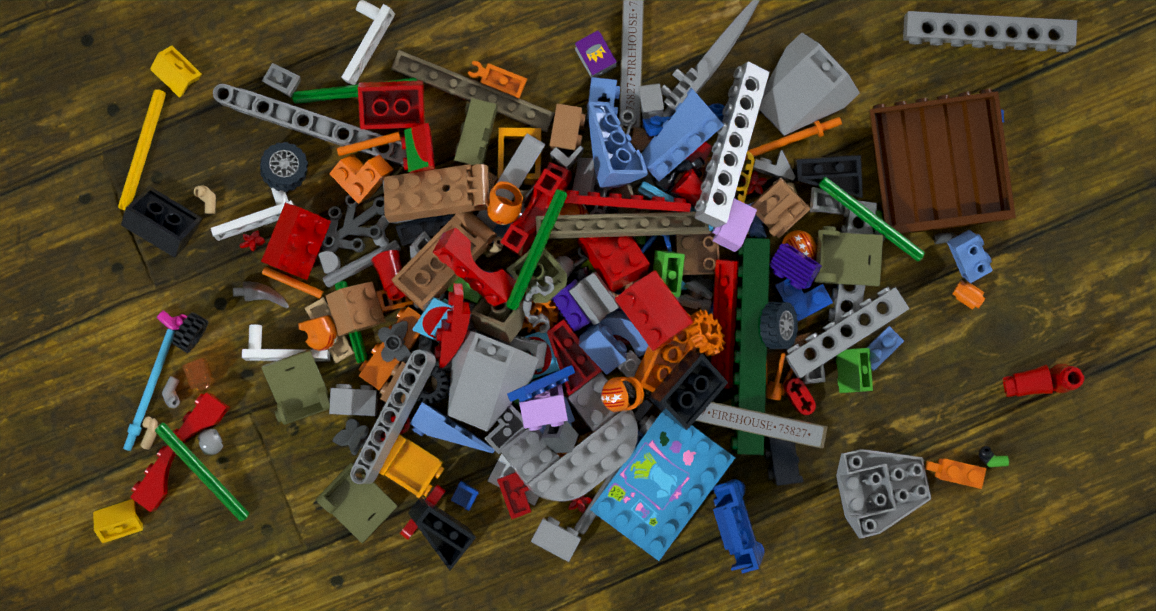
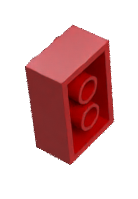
[358,80,425,130]
[261,202,331,280]
[578,213,650,292]

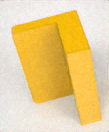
[150,46,202,97]
[93,499,143,543]

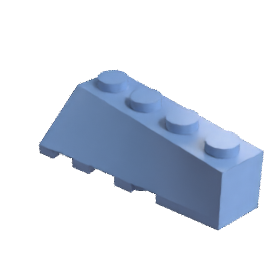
[642,87,724,181]

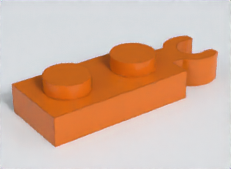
[468,61,527,99]

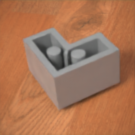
[329,384,379,416]
[484,403,527,454]

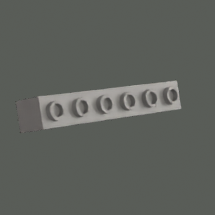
[828,200,877,329]
[785,287,909,378]

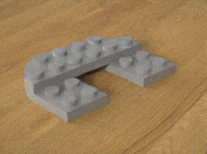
[499,372,638,502]

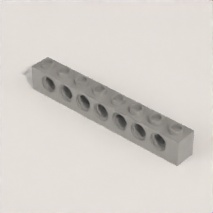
[903,11,1077,52]
[695,62,769,228]

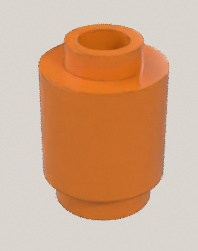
[952,280,985,310]

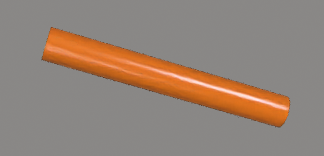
[337,132,401,156]
[262,266,324,299]

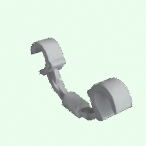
[523,276,554,333]

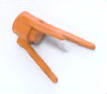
[765,353,793,401]

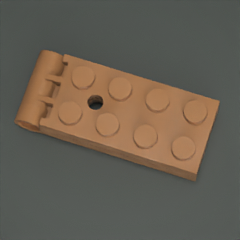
[384,164,489,223]
[392,211,497,311]

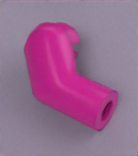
[157,310,187,330]

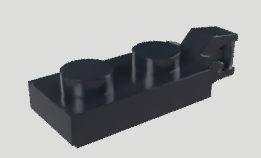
[395,214,454,247]

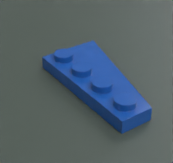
[507,365,575,402]

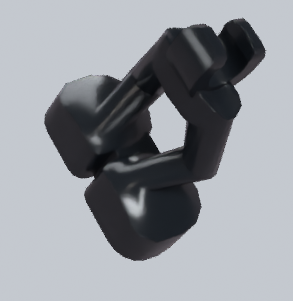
[653,157,705,203]

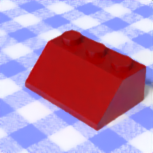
[615,270,694,351]

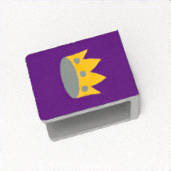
[575,31,617,78]

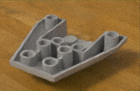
[759,33,860,136]
[448,330,540,432]
[836,449,931,538]

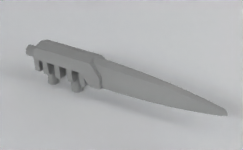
[661,0,760,117]

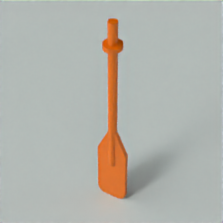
[662,117,842,194]

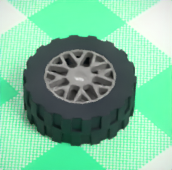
[260,142,308,192]
[760,302,798,349]

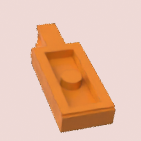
[925,458,986,489]

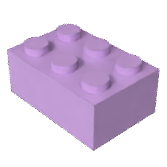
[519,384,568,431]

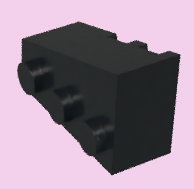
[794,155,863,198]
[764,417,803,486]
[408,496,476,571]

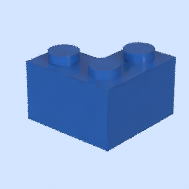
[773,279,833,321]

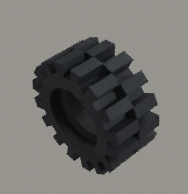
[172,312,208,353]
[410,366,451,404]

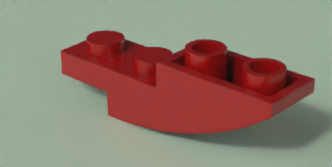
[435,283,470,368]

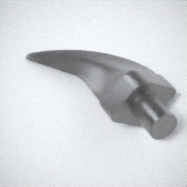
[233,281,289,308]

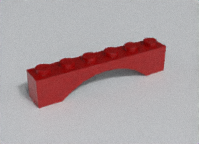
[130,392,230,512]

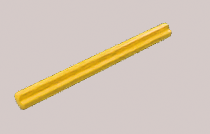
[118,89,166,210]

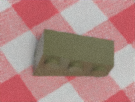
[454,98,498,165]

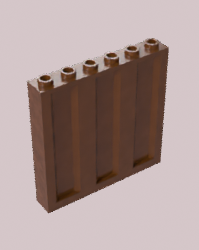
[869,89,1016,234]

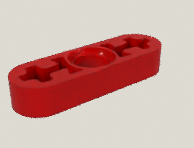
[400,485,446,540]

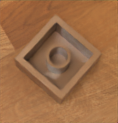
[550,104,586,155]
[325,282,386,336]

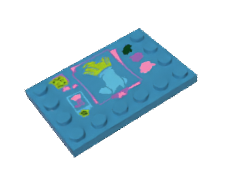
[590,412,735,561]

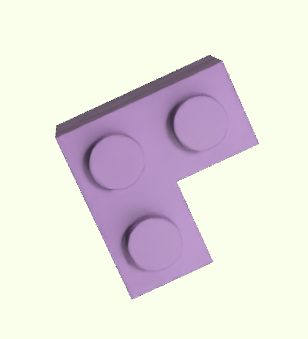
[712,198,757,252]

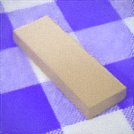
[305,298,354,363]

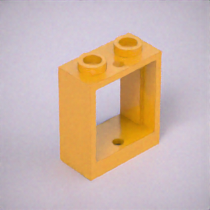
[498,128,542,185]

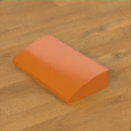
[634,313,698,393]

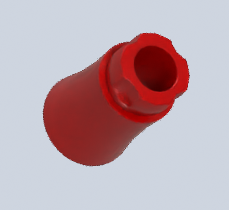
[672,169,716,207]
[371,250,406,301]
[1050,364,1084,393]
[1002,365,1053,397]

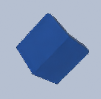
[451,481,480,511]

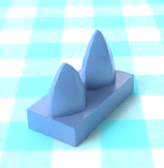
[866,326,904,371]

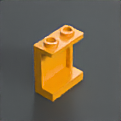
[379,434,445,498]

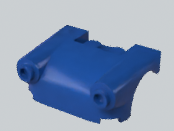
[711,479,765,573]

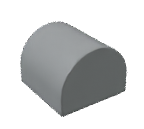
[319,251,341,274]
[802,364,825,384]

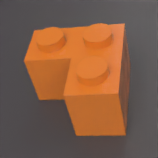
[329,154,394,204]

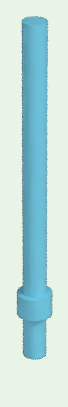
[123,329,176,451]

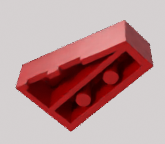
[547,319,602,396]

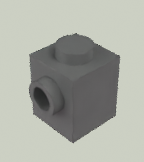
[542,421,578,453]

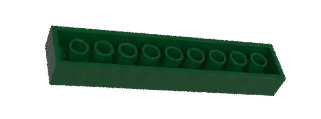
[730,238,770,455]

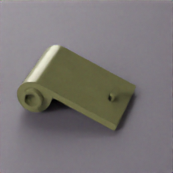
[815,226,883,287]
[261,349,330,425]
[316,462,398,544]

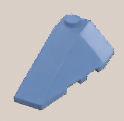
[587,102,648,188]
[410,402,495,453]

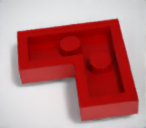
[497,472,532,519]

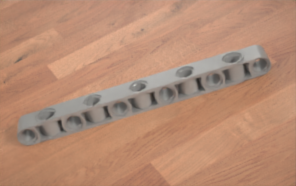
[213,84,407,167]

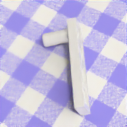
[342,0,395,85]
[211,188,295,241]
[242,325,330,361]

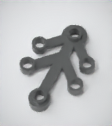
[321,195,385,252]

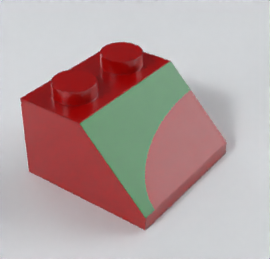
[401,123,435,173]

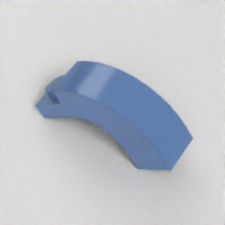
[582,311,648,357]

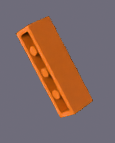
[359,306,422,391]

